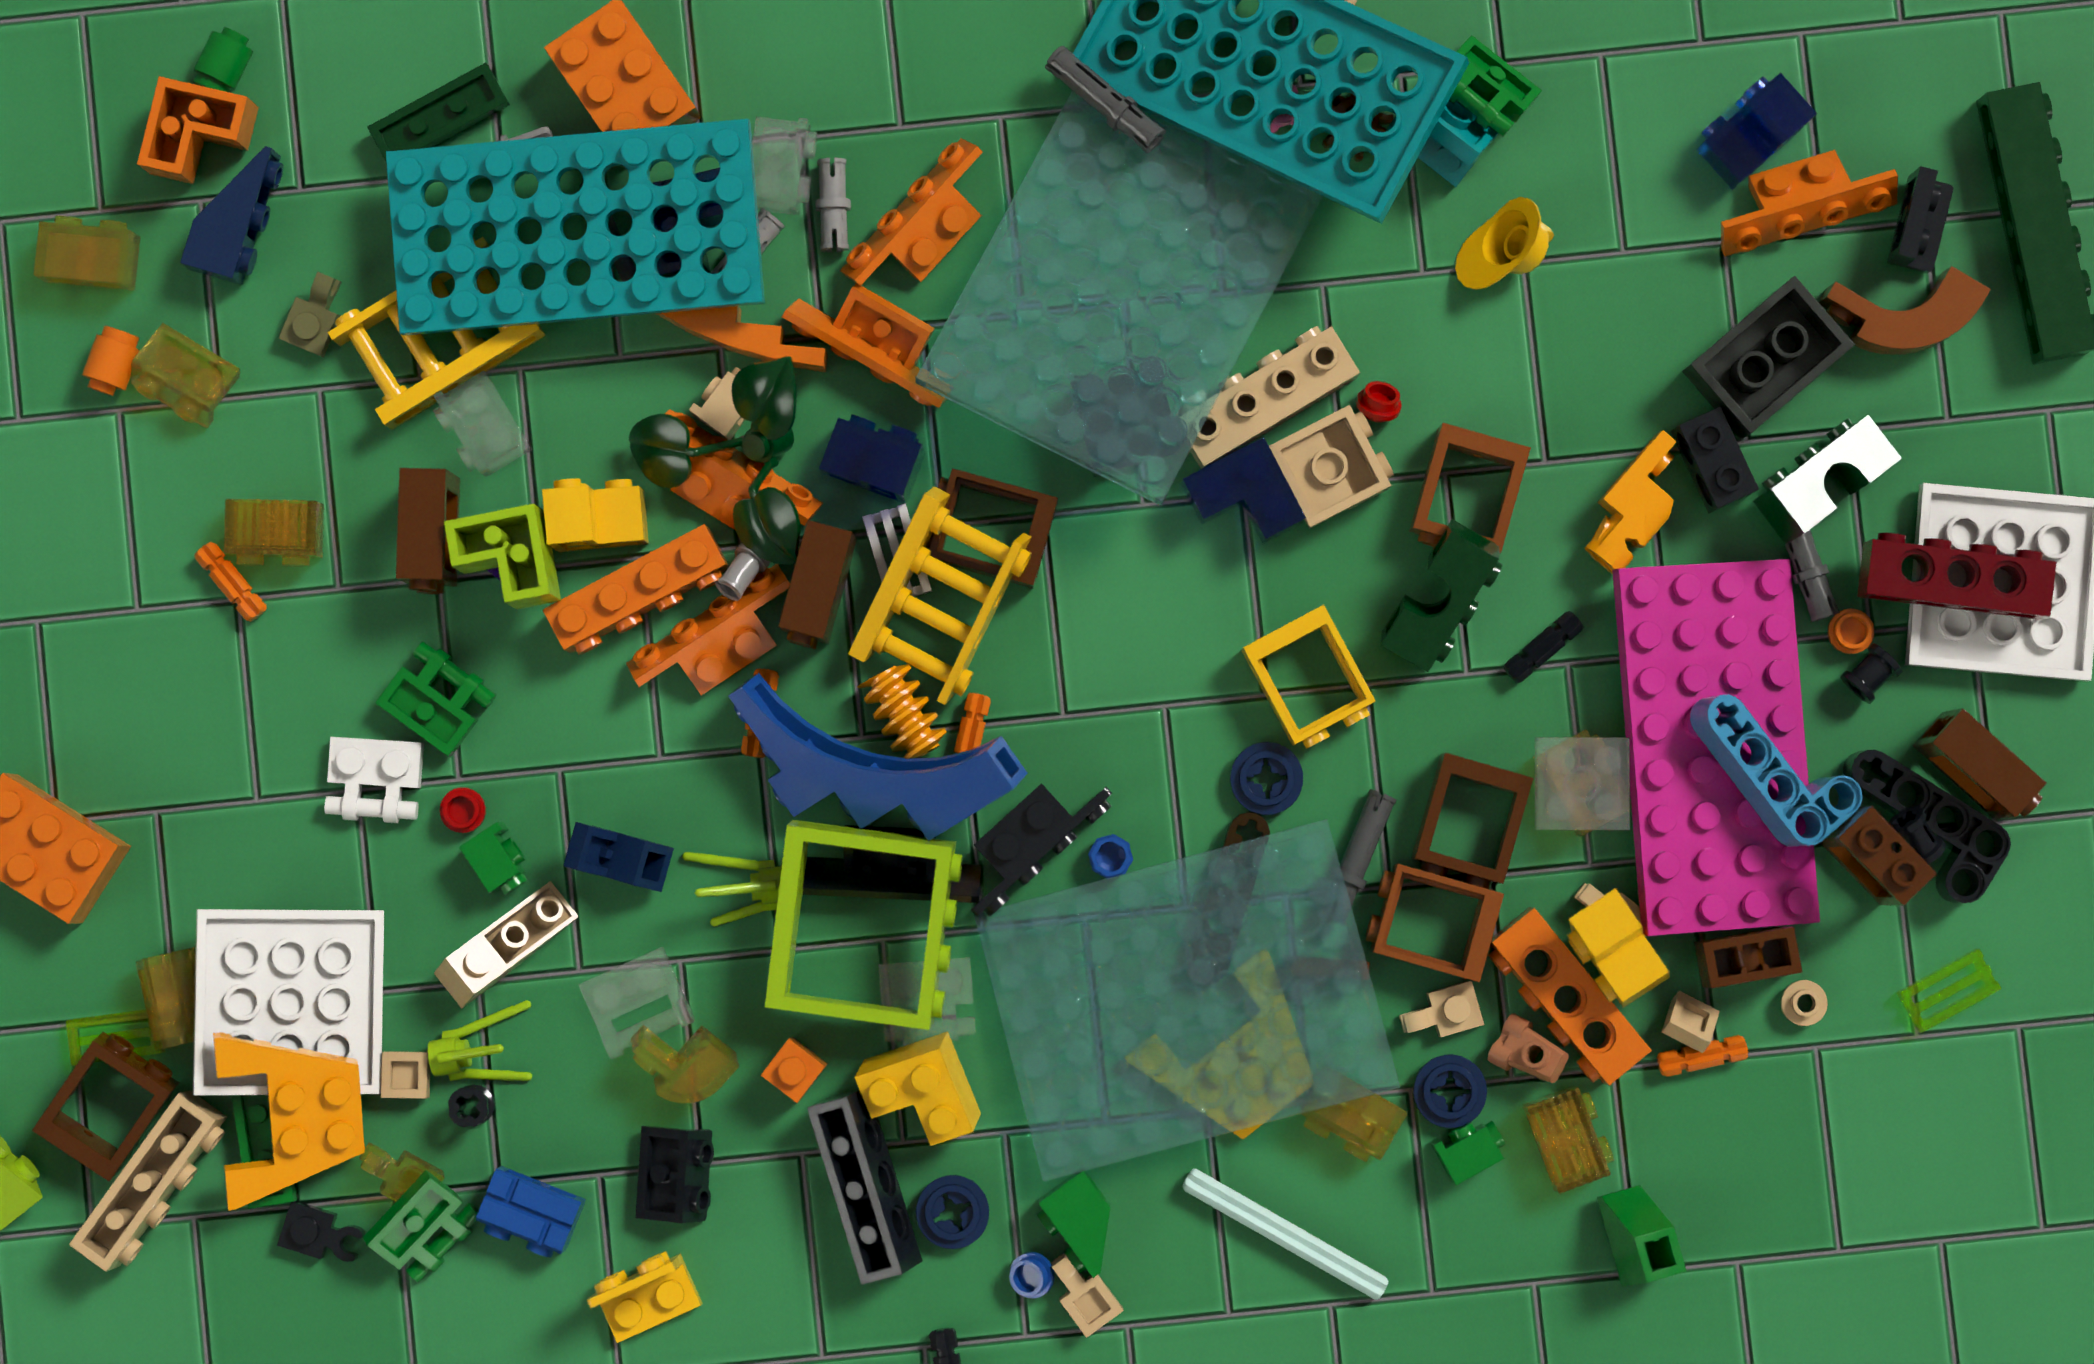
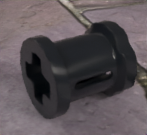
[1840,643,1903,704]
[1888,806,1946,864]
[448,1084,495,1127]

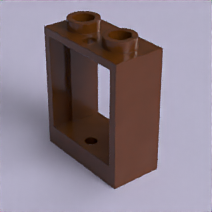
[396,468,460,594]
[925,468,1058,589]
[1913,708,2047,819]
[1411,752,1534,890]
[1820,806,1937,906]
[32,1032,180,1182]

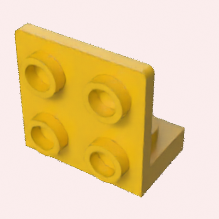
[586,1251,703,1343]

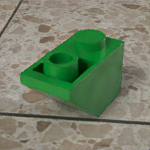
[1037,1167,1110,1278]
[1597,1185,1687,1287]

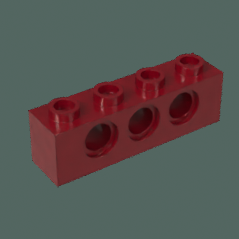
[1857,533,2057,620]

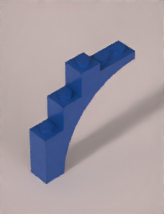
[728,673,1028,841]

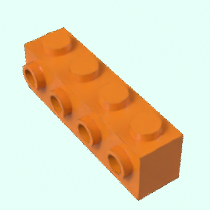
[542,524,729,655]

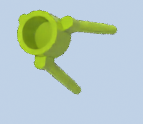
[682,852,782,927]
[428,1000,532,1081]

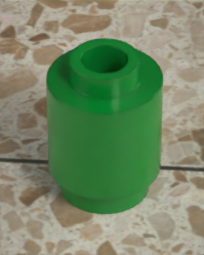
[193,27,253,92]

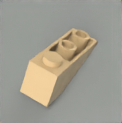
[434,881,579,1008]

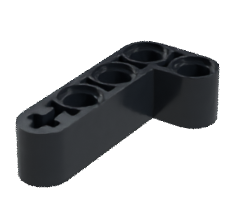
[1843,750,2011,903]

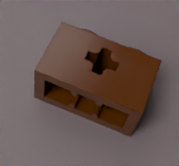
[1694,926,1802,989]

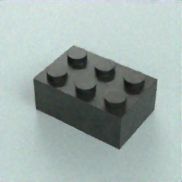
[1682,275,1855,440]

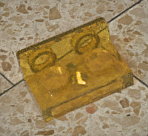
[131,323,240,428]

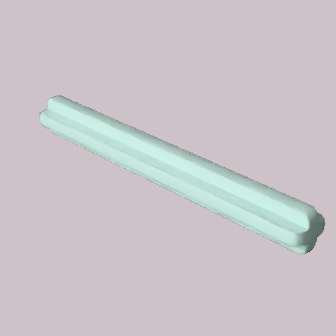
[1182,1169,1389,1300]

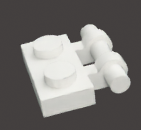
[324,737,424,823]

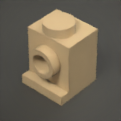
[689,367,745,440]

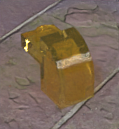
[631,1025,739,1103]

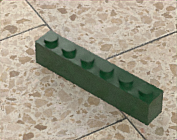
[1976,82,2094,365]

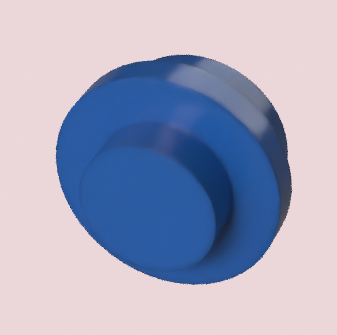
[1009,1252,1054,1299]

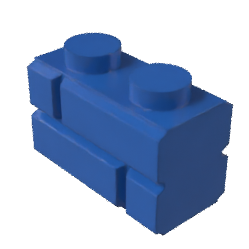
[476,1166,586,1258]

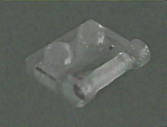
[578,947,695,1060]

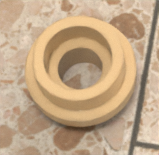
[1781,980,1828,1026]

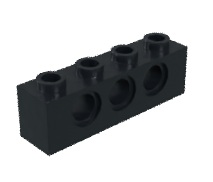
[807,1089,923,1285]

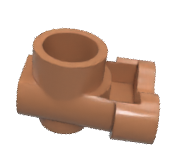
[1488,1013,1569,1083]

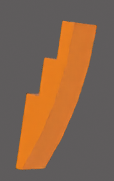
[655,306,828,372]

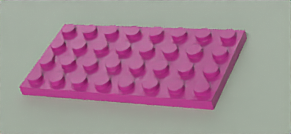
[1612,559,1820,936]

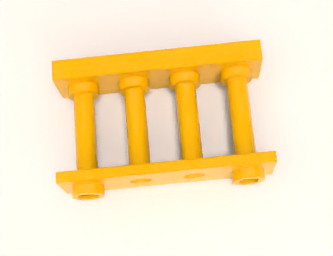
[327,237,546,430]
[848,486,1032,705]

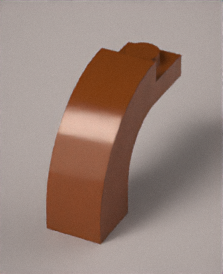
[1818,266,1991,355]

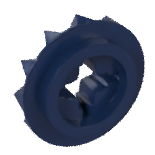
[1230,742,1303,815]
[1413,1054,1487,1128]
[916,1175,989,1249]

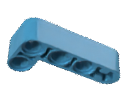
[1690,694,1863,847]

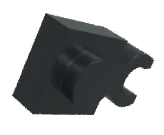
[277,1201,366,1262]

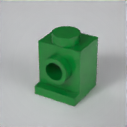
[459,822,528,895]
[1430,1121,1506,1186]

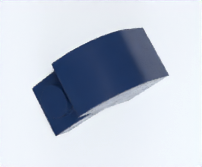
[563,822,674,892]

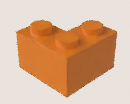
[137,76,259,184]

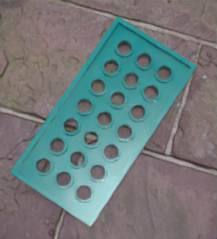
[1073,0,1469,224]
[386,119,765,336]

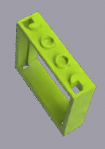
[765,820,962,1030]

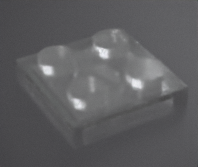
[1535,737,1630,830]

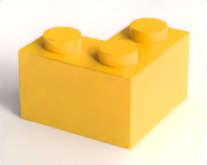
[542,478,649,552]
[1567,888,1670,1008]
[854,1031,981,1146]

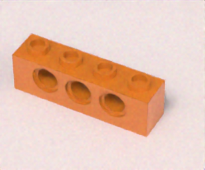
[1488,907,1652,1086]

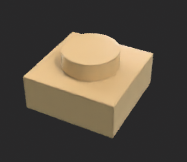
[1662,991,1720,1053]
[381,1051,430,1099]

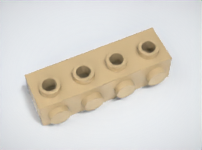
[1174,326,1360,471]
[69,1090,227,1272]

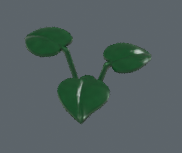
[629,356,800,565]

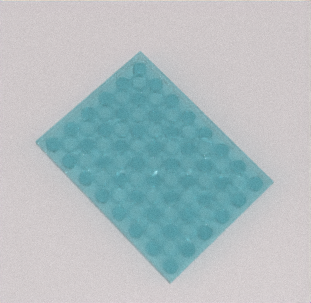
[916,91,1323,506]
[974,819,1400,1182]

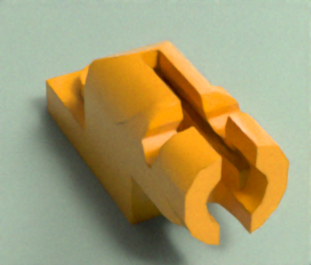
[1584,430,1677,574]

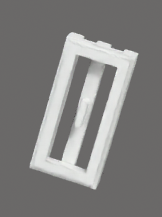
[862,504,932,597]

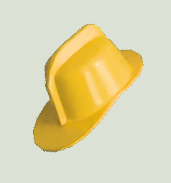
[1455,197,1554,290]

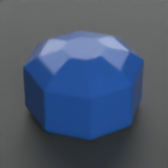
[1088,834,1133,879]

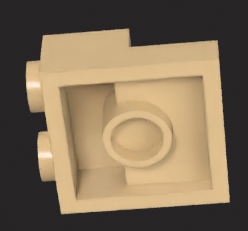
[1268,405,1394,529]

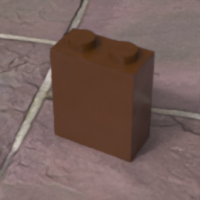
[778,520,857,650]

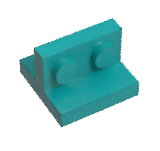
[1387,101,1498,187]

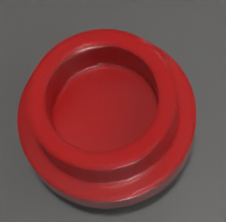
[1356,381,1402,423]
[440,787,486,833]

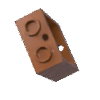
[1409,423,1531,554]
[1365,864,1504,983]

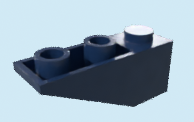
[180,146,283,285]

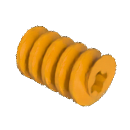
[857,664,947,759]

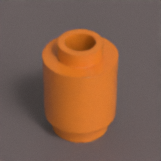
[82,325,140,396]

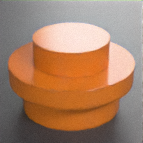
[1827,609,1874,654]

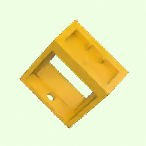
[1241,605,1376,749]

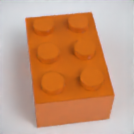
[544,0,701,132]
[0,773,131,924]

